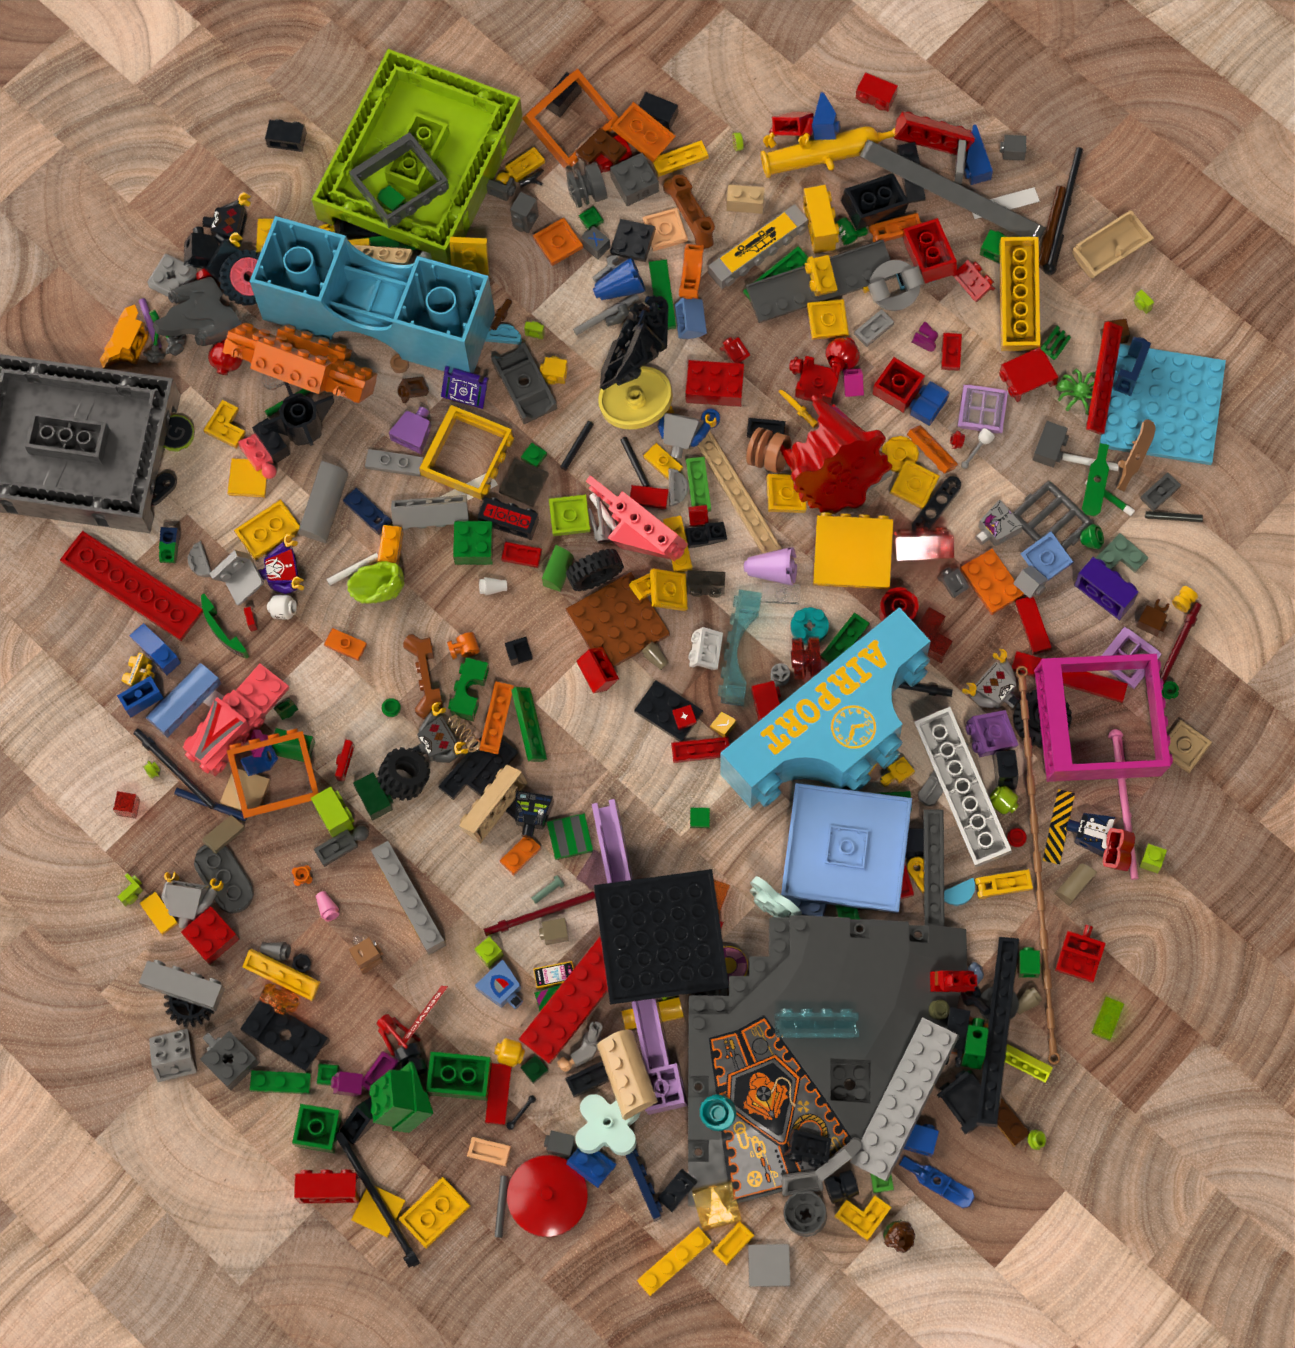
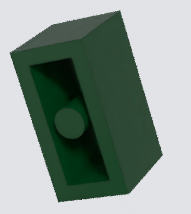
[353,772,394,821]

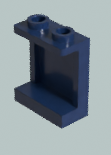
[1114,337,1151,396]

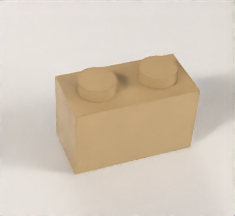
[726,185,765,214]

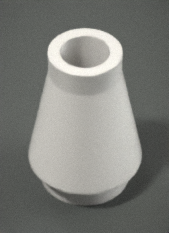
[479,577,507,596]

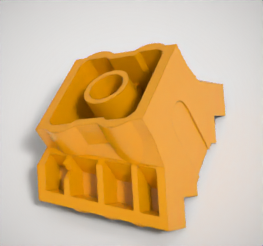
[99,304,149,368]

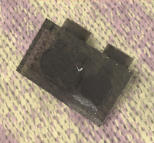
[687,570,726,598]

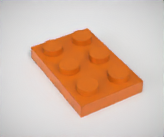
[611,102,676,163]
[960,548,1024,615]

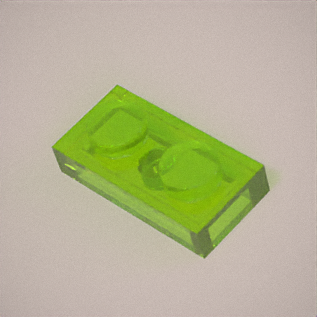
[1091,996,1124,1041]

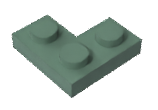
[1096,533,1149,573]

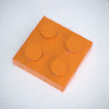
[533,217,583,266]

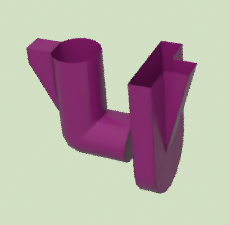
[911,321,938,352]

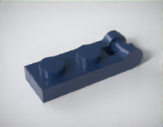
[343,488,393,535]

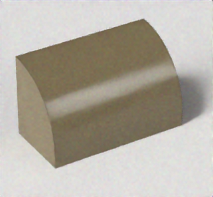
[1054,863,1097,906]

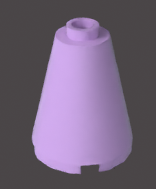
[744,547,797,585]

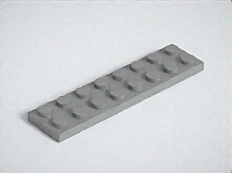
[850,1017,959,1181]

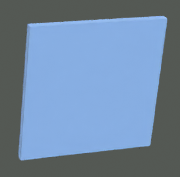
[781,783,912,913]

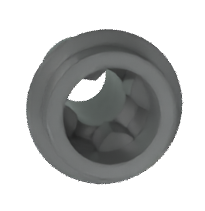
[260,942,291,961]

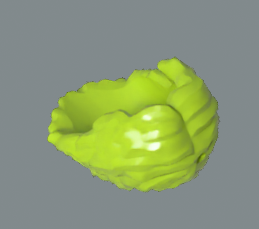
[347,561,404,604]

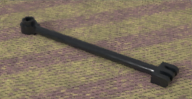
[336,1132,420,1268]

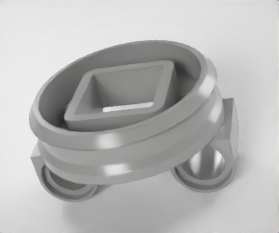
[868,260,925,311]

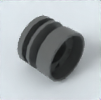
[566,162,607,208]
[783,1191,827,1237]

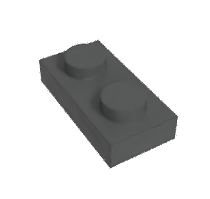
[1140,472,1181,512]

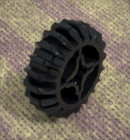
[164,977,215,1028]

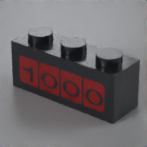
[477,497,539,540]

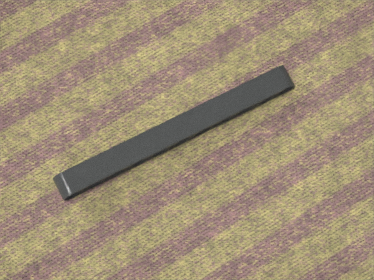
[860,139,1046,241]

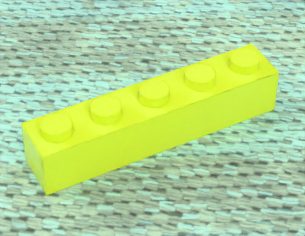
[1005,1044,1053,1083]

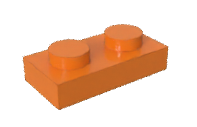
[500,837,541,876]

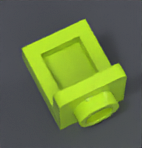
[117,873,143,907]

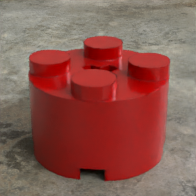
[879,587,919,622]

